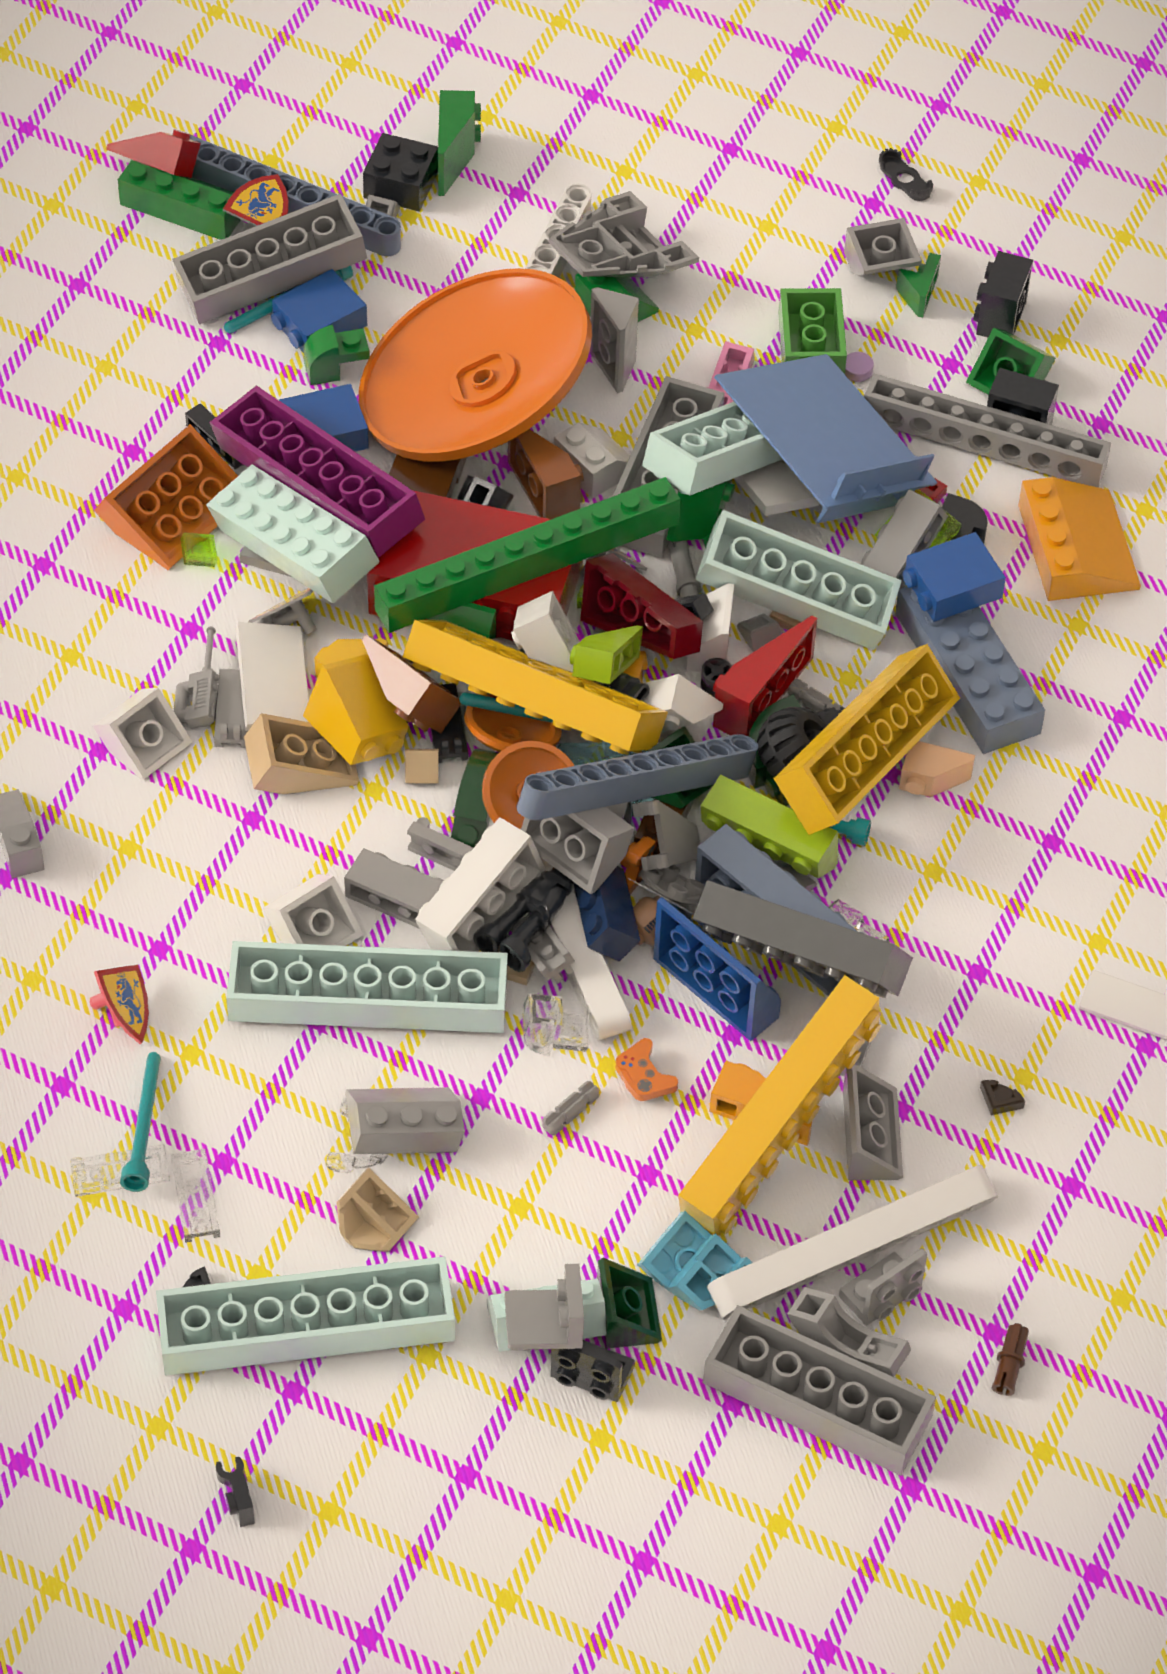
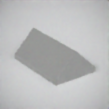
[589,287,639,393]
[843,1064,903,1180]

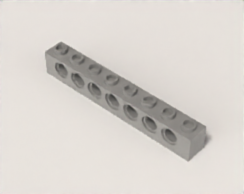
[864,373,1111,488]

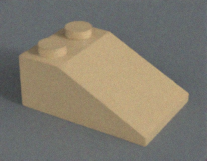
[244,713,359,794]

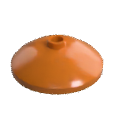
[464,694,562,753]
[482,741,575,829]

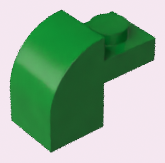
[304,325,370,385]

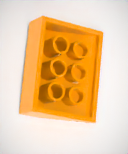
[1018,477,1141,601]

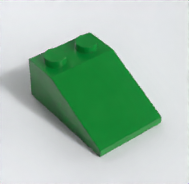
[438,90,481,196]

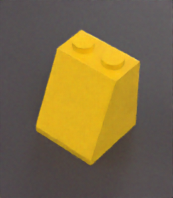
[303,654,409,765]

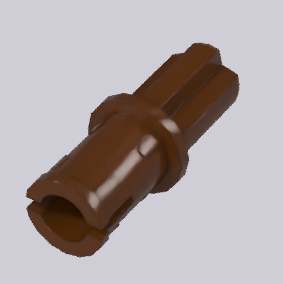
[991,1323,1029,1396]

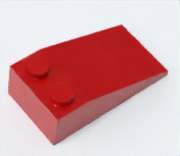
[713,616,818,737]

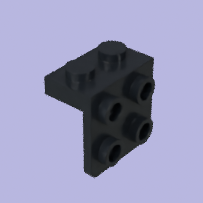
[551,1340,635,1402]

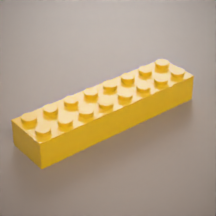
[402,620,668,755]
[773,644,960,835]
[678,975,881,1236]

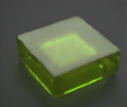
[180,532,218,567]

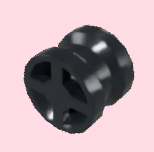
[700,658,732,698]

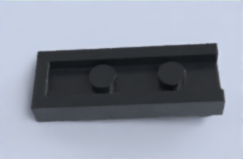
[429,683,468,763]

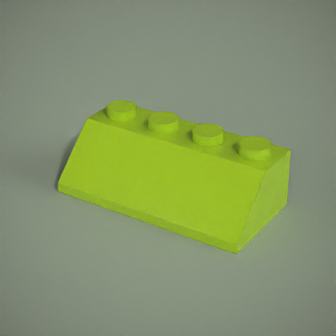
[700,774,838,879]

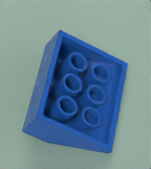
[653,897,781,1041]

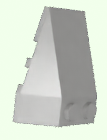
[548,191,699,277]

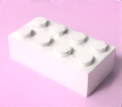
[415,817,546,952]

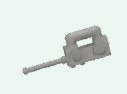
[174,626,219,728]

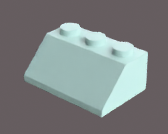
[487,1279,606,1352]

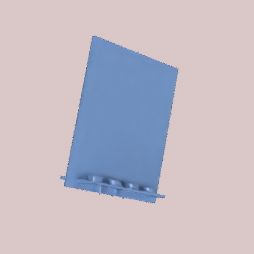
[714,354,937,523]

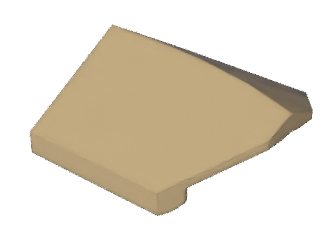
[336,1168,419,1252]

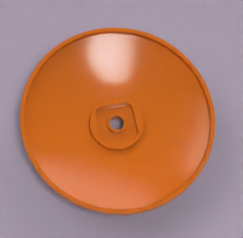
[358,268,592,462]

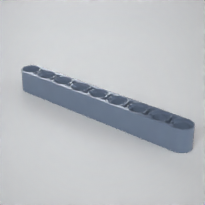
[190,135,401,256]
[517,734,758,820]

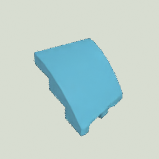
[637,1211,753,1310]

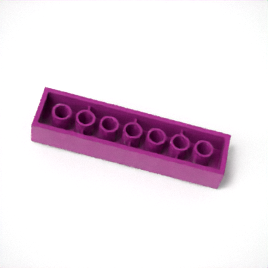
[210,385,425,558]

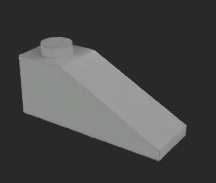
[0,789,45,878]

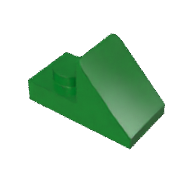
[896,253,941,318]

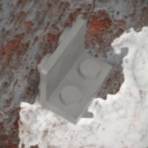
[839,1248,927,1326]
[504,1264,584,1350]

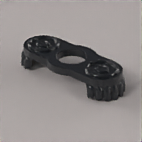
[879,148,933,201]

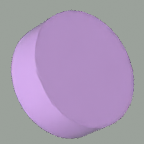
[845,352,874,382]

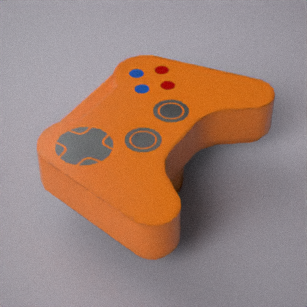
[620,836,657,895]
[615,1038,678,1101]

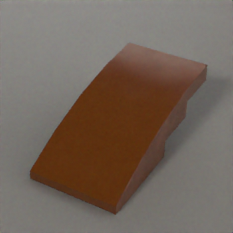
[389,455,467,498]

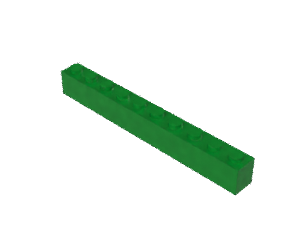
[374,477,680,633]

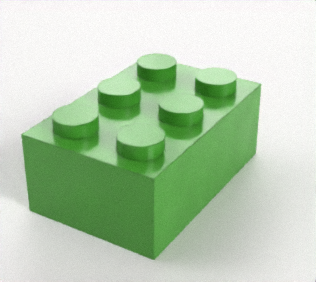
[778,288,847,374]

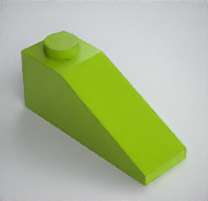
[570,626,643,684]

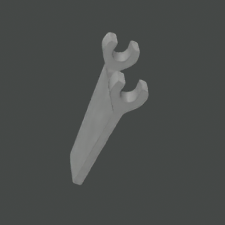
[632,800,700,871]

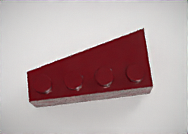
[580,553,703,659]

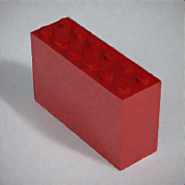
[367,490,583,641]

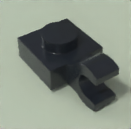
[216,1457,255,1527]

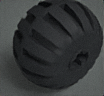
[757,707,826,777]

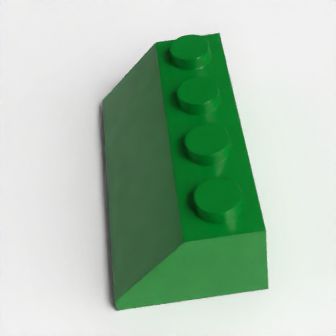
[117,160,241,240]

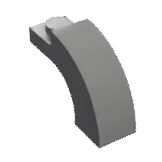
[787,1287,911,1377]

